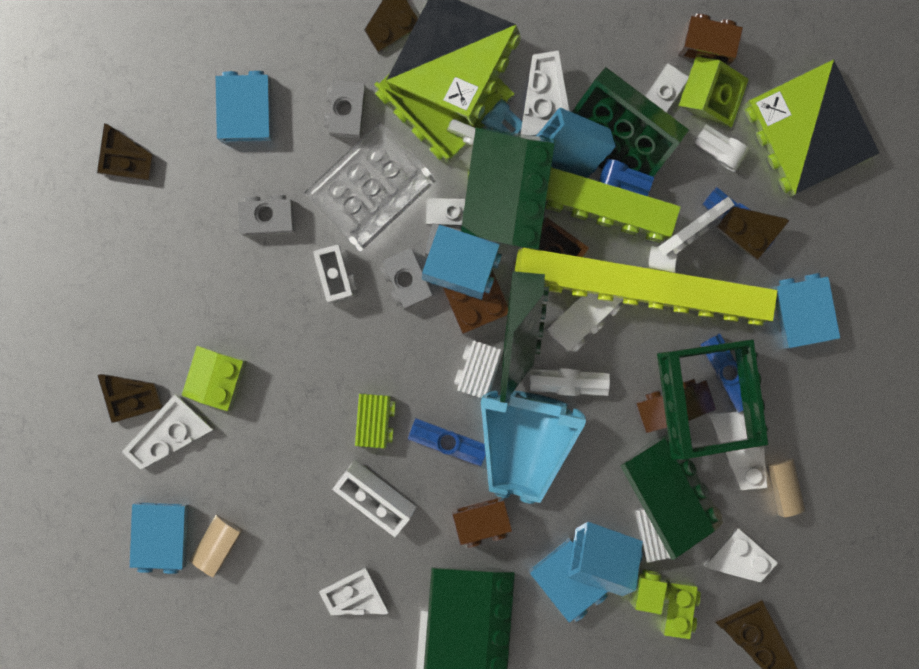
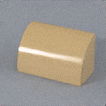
[767,459,805,518]
[190,514,243,578]

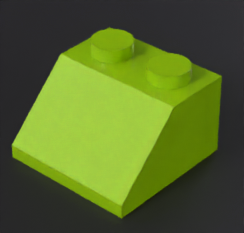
[679,57,749,127]
[182,346,247,411]

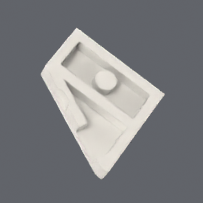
[705,528,777,583]
[319,567,389,615]

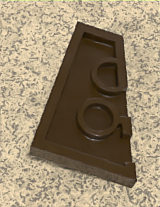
[715,598,798,669]

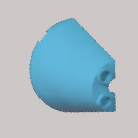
[481,391,586,504]

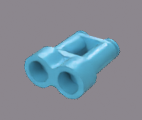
[481,99,522,133]

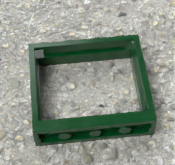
[657,339,769,460]

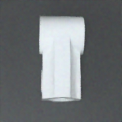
[694,124,750,172]
[649,246,678,273]

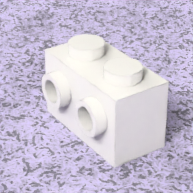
[313,244,357,303]

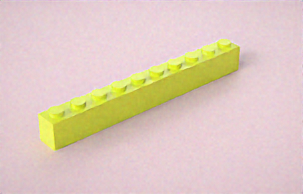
[515,247,777,326]

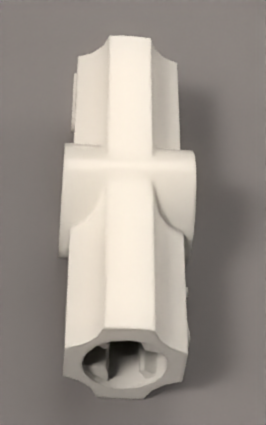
[530,368,610,396]

